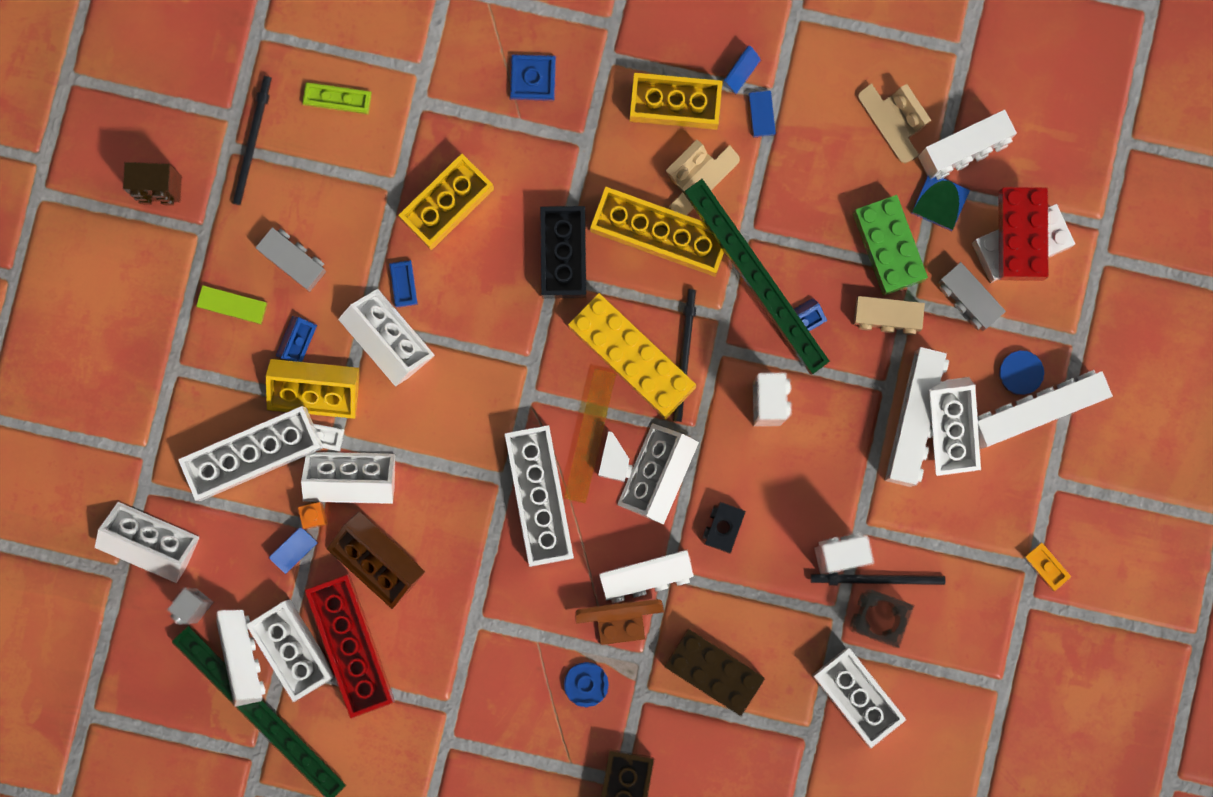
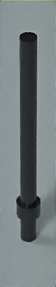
[232,76,272,206]
[673,289,697,422]
[810,572,946,586]

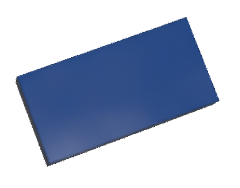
[749,91,776,137]
[389,260,418,308]

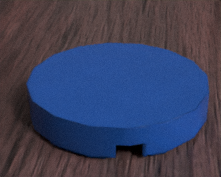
[999,351,1044,395]
[564,662,609,707]

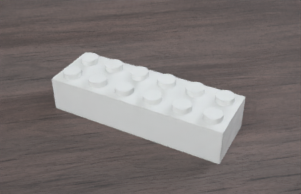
[885,347,949,487]
[977,370,1113,449]
[178,406,323,501]
[505,425,574,567]

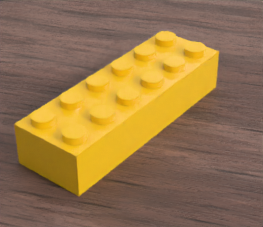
[590,187,724,277]
[568,293,696,420]

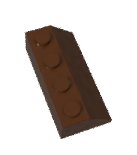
[327,511,425,609]

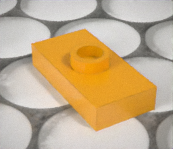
[1024,543,1071,591]

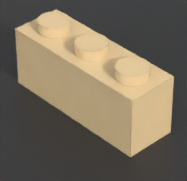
[853,296,925,335]

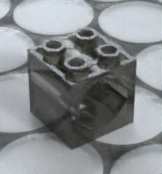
[850,590,914,648]

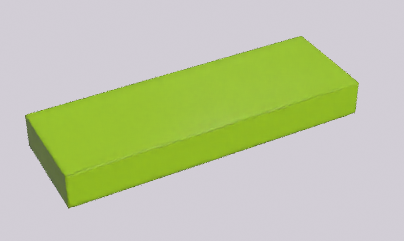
[302,82,372,115]
[196,285,267,325]

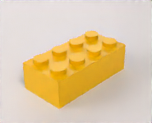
[630,73,722,130]
[398,154,494,250]

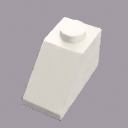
[598,431,633,482]

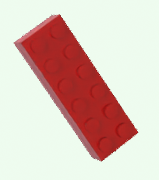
[305,575,395,719]

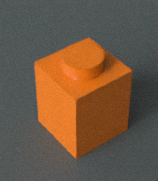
[298,502,328,530]

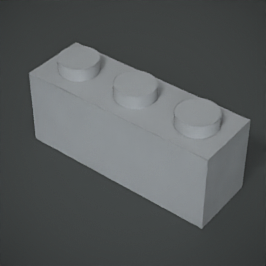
[256,227,326,292]
[938,262,1006,331]
[167,588,214,625]

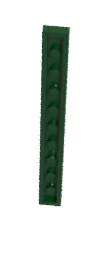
[683,178,830,375]
[172,626,346,797]

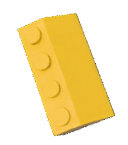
[266,359,359,419]

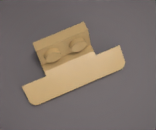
[859,83,931,163]
[666,139,740,215]

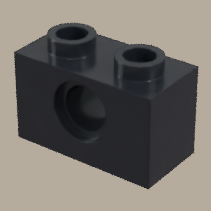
[702,502,746,554]

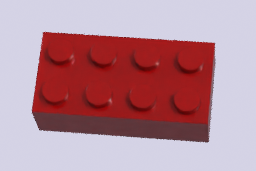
[998,187,1049,281]

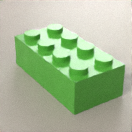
[853,195,928,296]

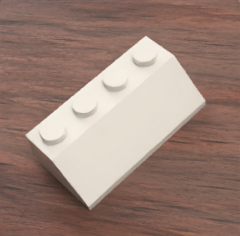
[338,289,435,387]
[929,377,981,476]
[617,423,699,524]
[301,452,395,504]
[95,502,199,583]
[600,550,694,604]
[246,600,335,702]
[216,610,265,707]

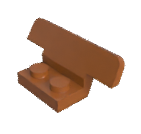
[575,599,664,645]

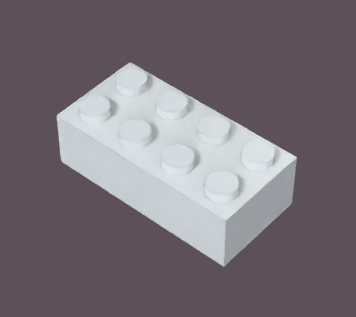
[918,110,1017,180]
[972,204,1075,283]
[753,373,791,426]
[814,532,874,574]
[812,648,906,748]

